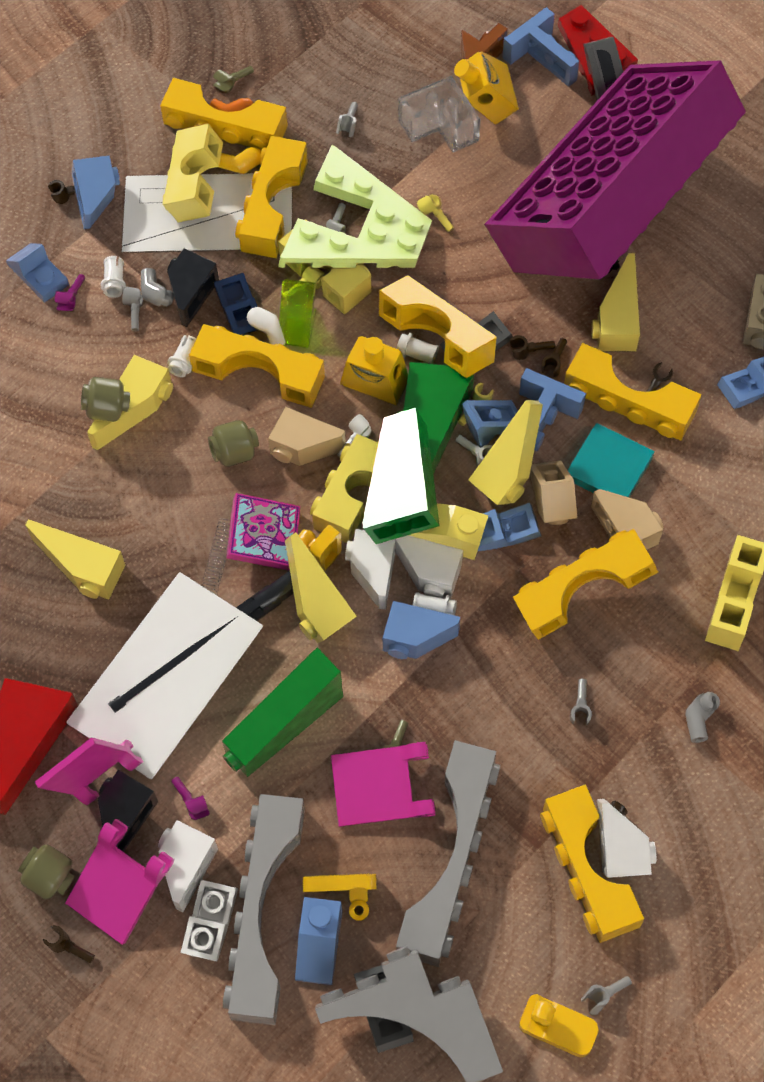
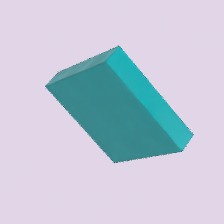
[568,423,655,498]

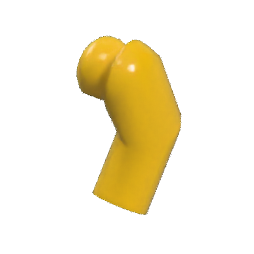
[219,147,261,174]

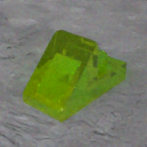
[279,279,317,348]

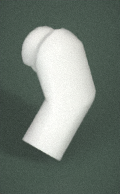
[247,307,286,345]

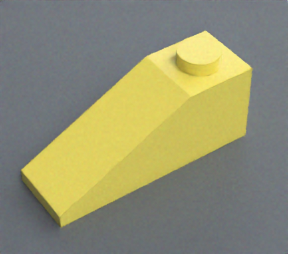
[592,253,640,351]
[87,355,173,450]
[468,400,543,505]
[409,503,489,560]
[26,519,125,600]
[285,532,357,643]

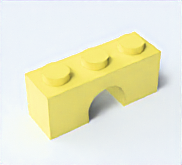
[162,124,223,223]
[278,219,371,315]
[310,434,379,543]
[705,535,764,651]

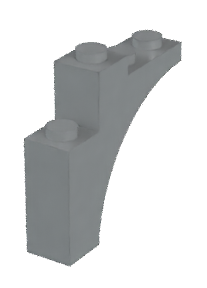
[315,946,503,1082]

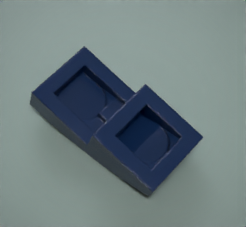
[214,273,258,336]

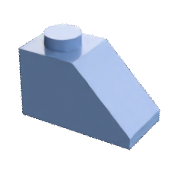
[72,156,120,229]
[382,601,460,659]
[295,897,343,985]

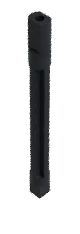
[108,571,294,713]

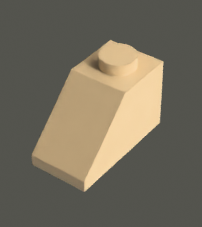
[268,407,346,466]
[530,460,577,525]
[591,489,663,550]

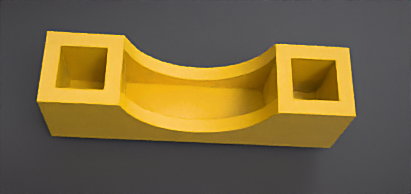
[160,78,288,150]
[235,136,308,259]
[379,275,497,378]
[189,324,325,408]
[564,343,702,441]
[513,528,658,640]
[540,784,644,943]

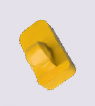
[299,525,342,572]
[303,873,377,921]
[519,994,599,1057]

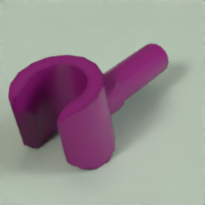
[54,274,85,311]
[171,777,210,820]

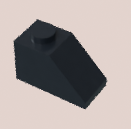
[167,248,219,327]
[98,770,158,852]

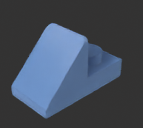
[6,243,69,303]
[462,400,518,447]

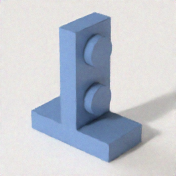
[502,7,579,87]
[519,368,586,451]

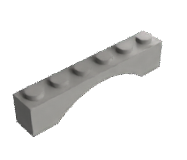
[396,740,501,967]
[223,794,305,1025]

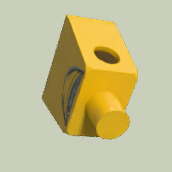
[454,51,519,125]
[340,336,408,405]

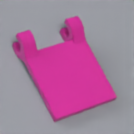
[35,737,143,805]
[331,742,436,827]
[65,819,175,945]

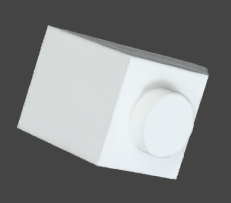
[345,529,396,610]
[396,535,463,598]
[597,799,657,878]
[158,820,218,912]

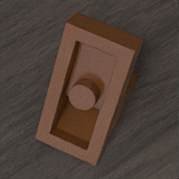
[461,23,508,60]

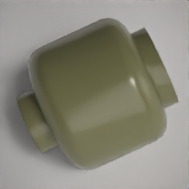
[81,377,130,422]
[208,420,259,467]
[18,844,75,899]

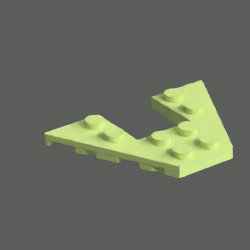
[278,145,432,268]

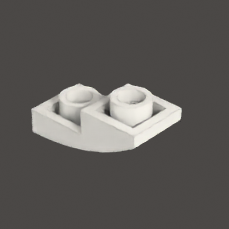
[181,880,238,961]

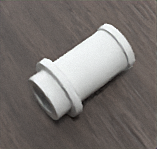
[101,256,126,298]
[396,333,439,364]
[167,335,196,377]
[413,592,457,615]

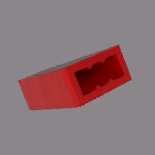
[0,678,78,815]

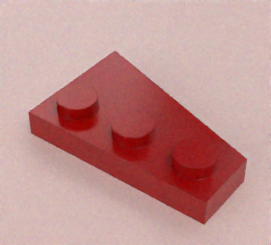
[558,5,638,96]

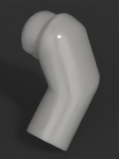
[141,268,174,307]
[685,692,720,743]

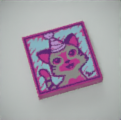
[226,493,300,571]

